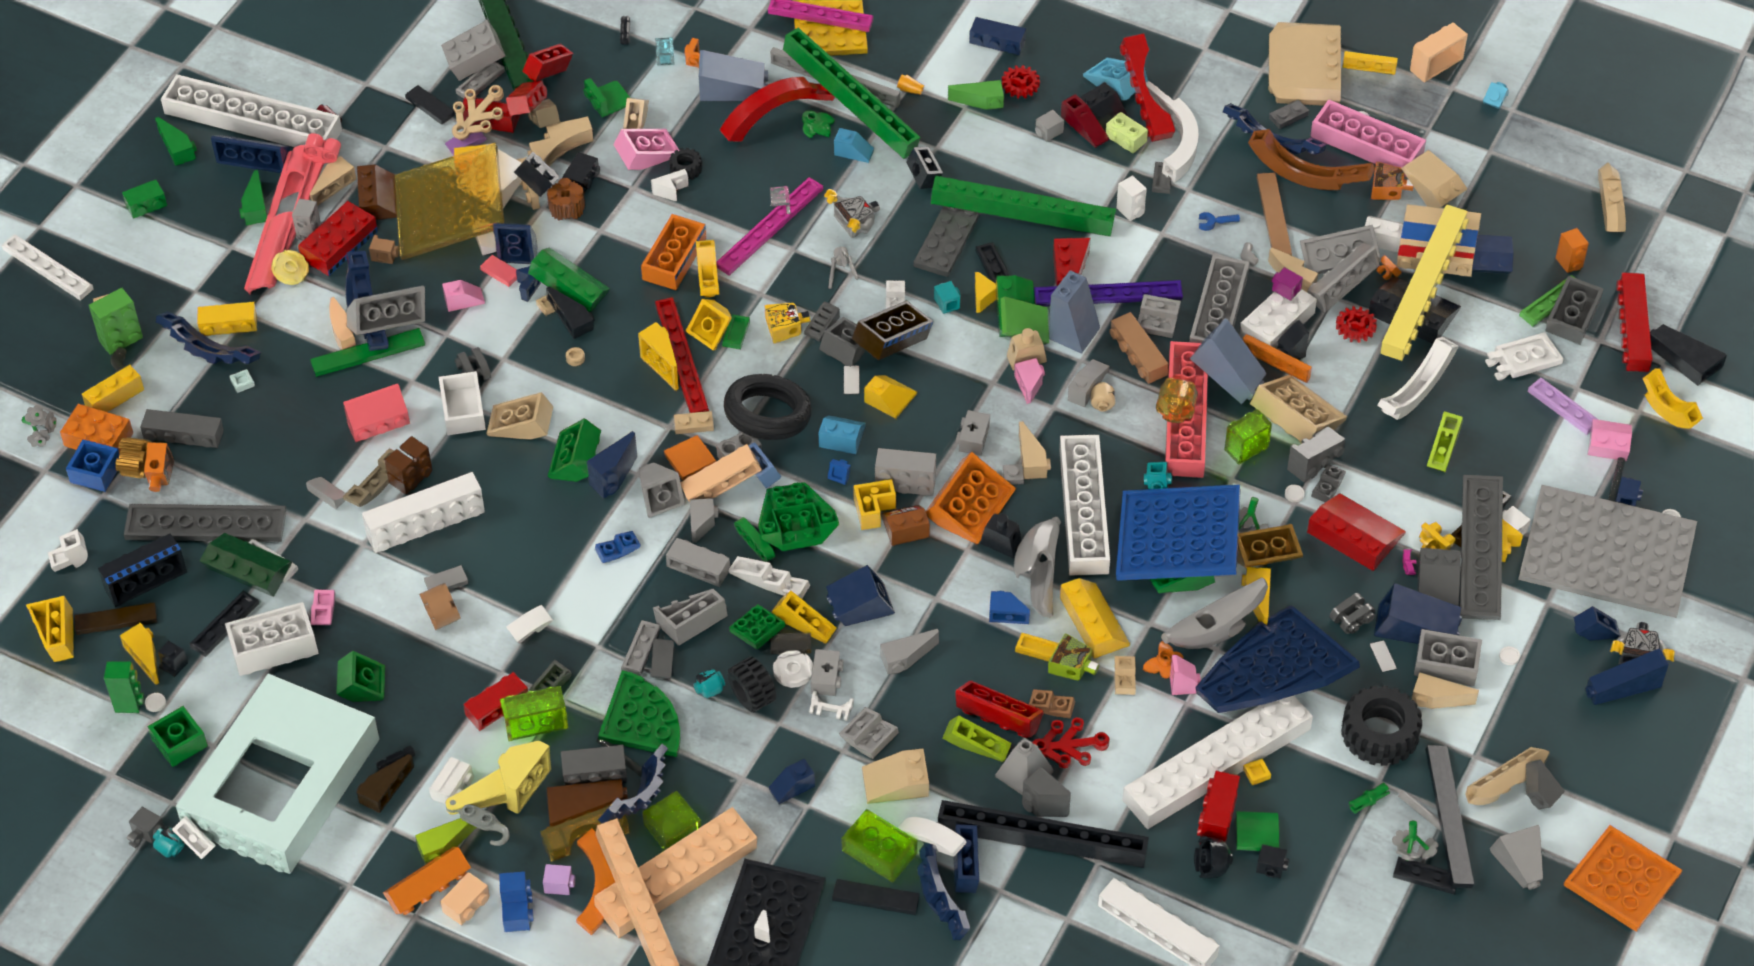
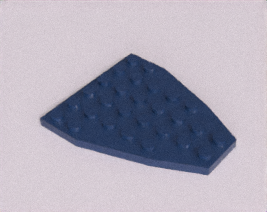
[1196,605,1360,713]

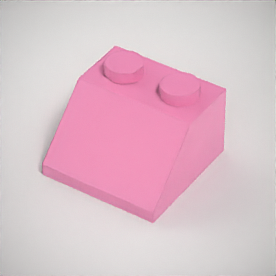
[1588,419,1632,461]

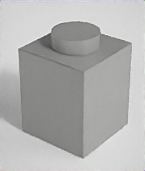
[1035,110,1064,142]

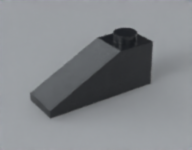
[546,286,595,339]

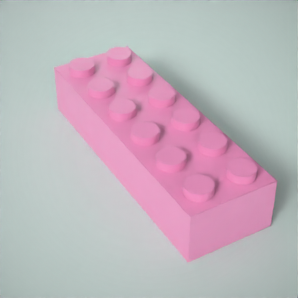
[1311,100,1426,177]

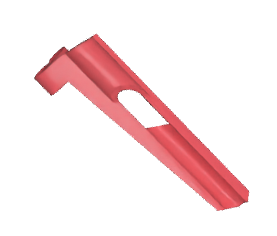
[244,133,341,295]

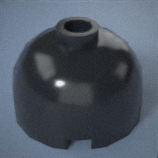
[1194,836,1233,879]

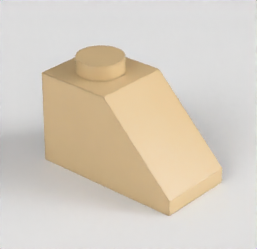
[623,98,649,129]

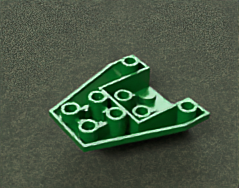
[758,482,839,551]

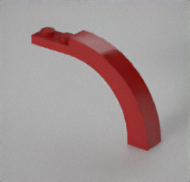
[720,77,835,142]

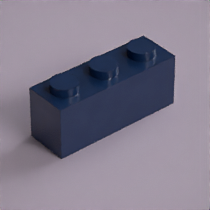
[969,17,1026,55]
[953,825,980,893]

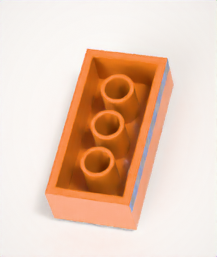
[641,214,707,290]

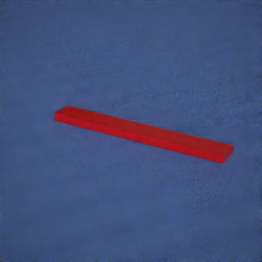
[655,297,709,413]

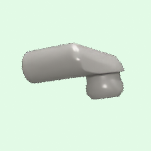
[1241,242,1258,266]

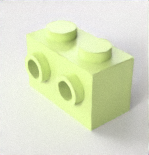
[1106,112,1148,153]

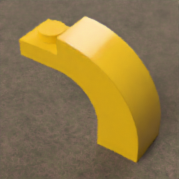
[696,240,719,297]
[1642,368,1703,429]

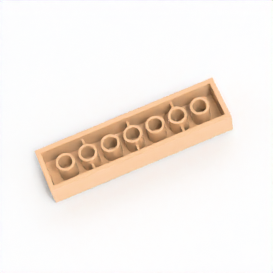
[594,807,757,938]

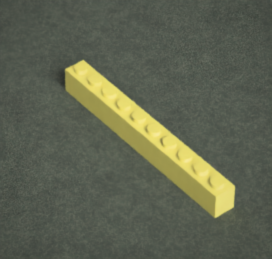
[1381,204,1469,361]

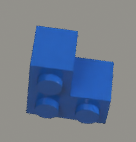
[499,871,534,932]

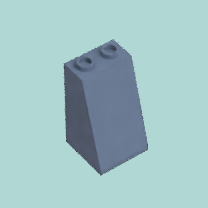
[698,50,768,101]
[1049,271,1100,354]
[1190,318,1267,404]

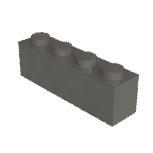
[140,409,224,448]

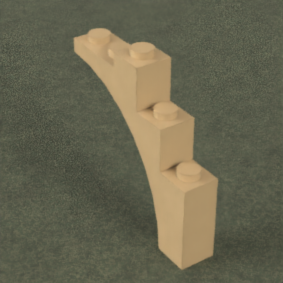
[516,116,593,210]

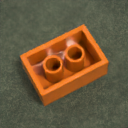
[60,404,133,454]

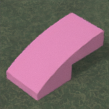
[310,590,335,625]

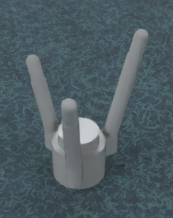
[828,247,859,289]

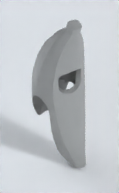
[1014,517,1061,618]
[1161,578,1268,649]

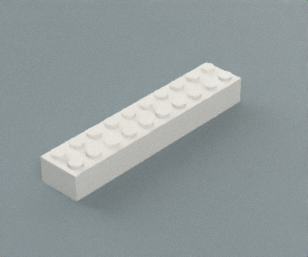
[161,74,342,147]
[1122,696,1313,830]

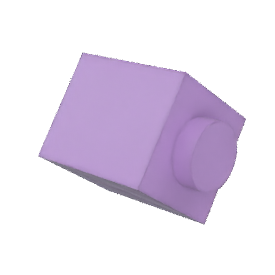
[543,864,576,895]

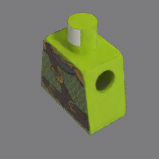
[1048,633,1099,681]

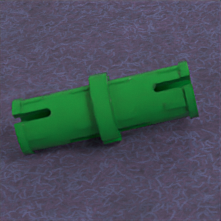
[1349,783,1390,814]

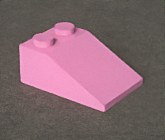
[613,129,679,170]

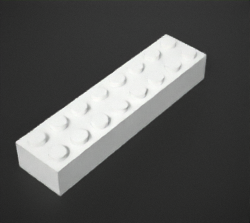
[1060,435,1110,575]

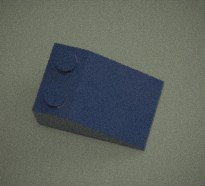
[493,223,538,264]
[587,431,637,499]

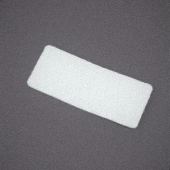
[844,366,859,394]

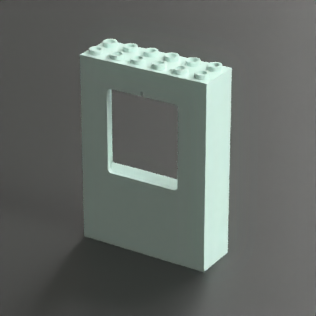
[176,674,379,874]

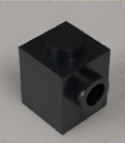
[1256,844,1289,878]

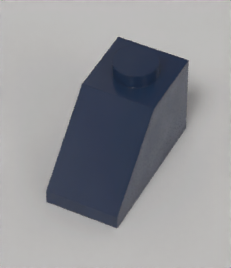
[1573,606,1621,641]
[769,759,815,804]

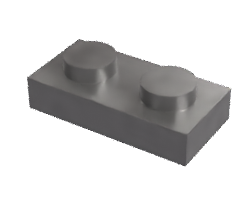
[1269,99,1309,129]

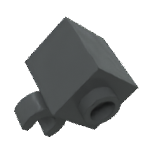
[127,806,165,849]

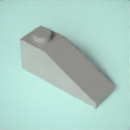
[1068,359,1110,408]
[880,629,939,674]

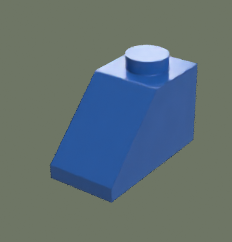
[989,591,1030,624]

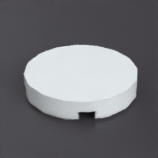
[773,650,813,688]

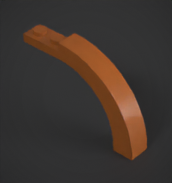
[1248,129,1375,190]

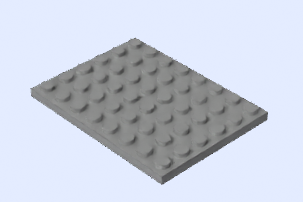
[1518,485,1697,618]

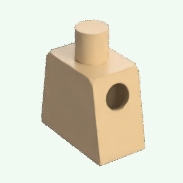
[1007,328,1047,370]

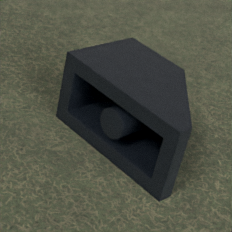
[1277,320,1309,360]

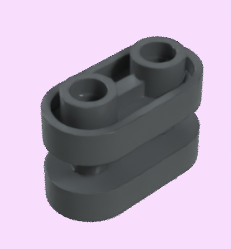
[455,347,491,380]
[1329,593,1376,634]

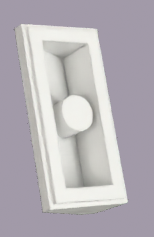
[471,221,497,256]
[172,816,216,859]

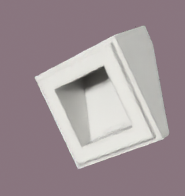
[754,910,770,943]

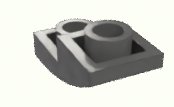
[1311,464,1346,502]
[650,639,674,679]

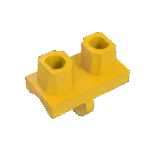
[1419,522,1455,550]

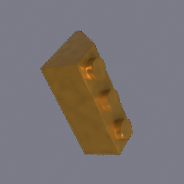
[1237,524,1303,568]

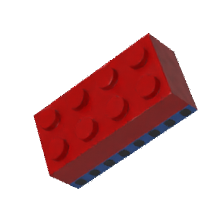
[298,201,378,276]

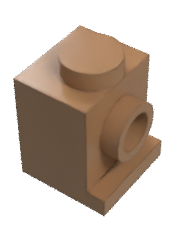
[369,235,399,264]

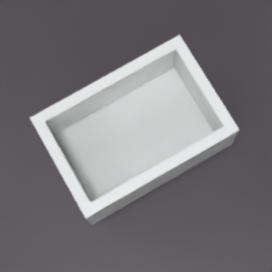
[439,371,486,435]

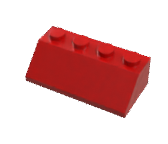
[955,680,1044,738]

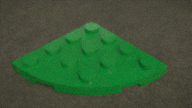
[598,670,681,757]

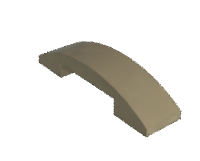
[343,448,394,507]

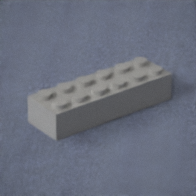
[1189,255,1249,343]

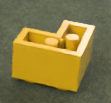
[854,479,896,530]

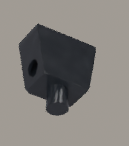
[980,514,1022,558]

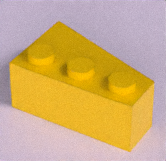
[26,596,74,662]

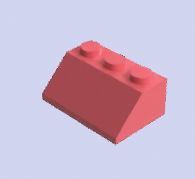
[343,384,410,442]

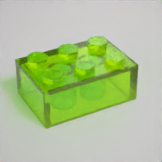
[500,686,568,742]
[842,809,918,883]

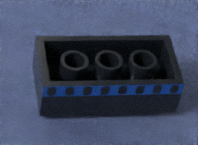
[98,533,187,607]

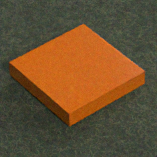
[664,435,716,481]

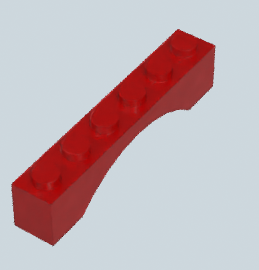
[1120,33,1175,142]

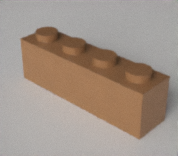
[1110,312,1168,384]

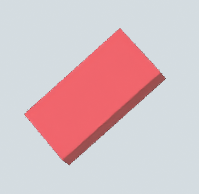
[480,255,517,287]

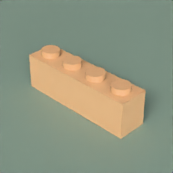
[680,444,762,502]

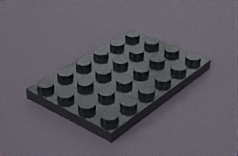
[707,858,826,966]

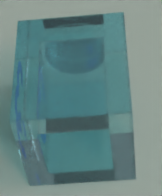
[655,37,675,66]

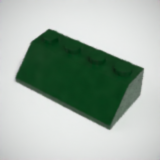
[200,533,292,597]

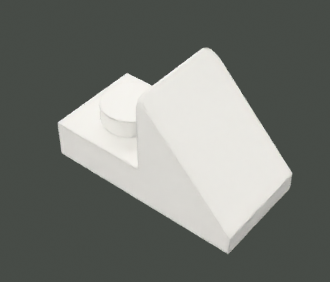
[651,169,688,201]

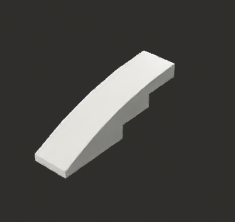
[728,556,810,599]

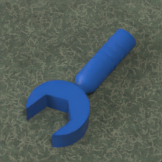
[1199,212,1240,231]

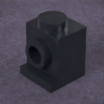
[158,640,188,677]

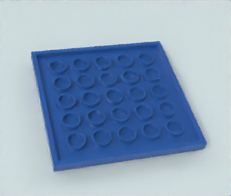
[1116,484,1241,580]

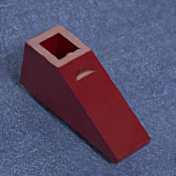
[1061,94,1109,148]

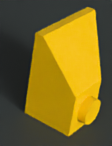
[686,299,732,350]
[864,375,917,419]

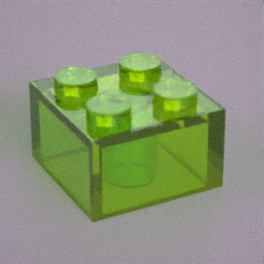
[1224,409,1272,465]
[642,791,701,850]

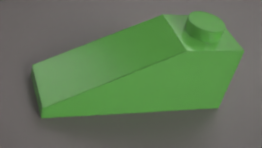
[948,80,1004,110]

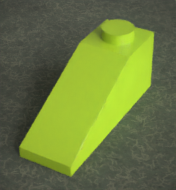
[1427,411,1463,472]
[942,715,1012,762]
[415,818,477,865]

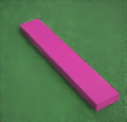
[768,0,874,32]

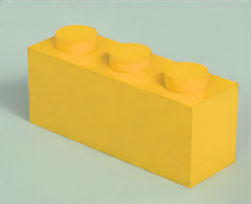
[197,302,257,336]
[82,365,144,412]

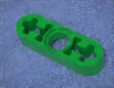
[734,517,775,562]

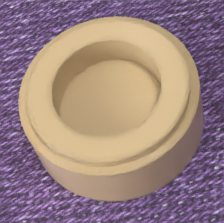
[566,347,585,366]

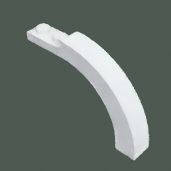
[1146,81,1199,183]

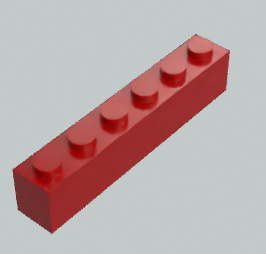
[1616,273,1652,372]

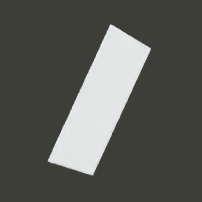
[1370,640,1397,672]

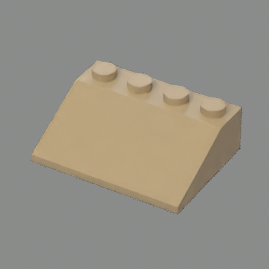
[1250,375,1347,444]

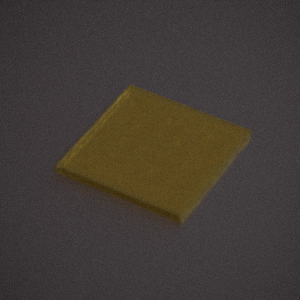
[395,143,504,260]

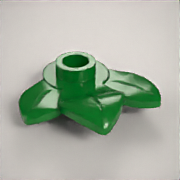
[802,110,835,138]

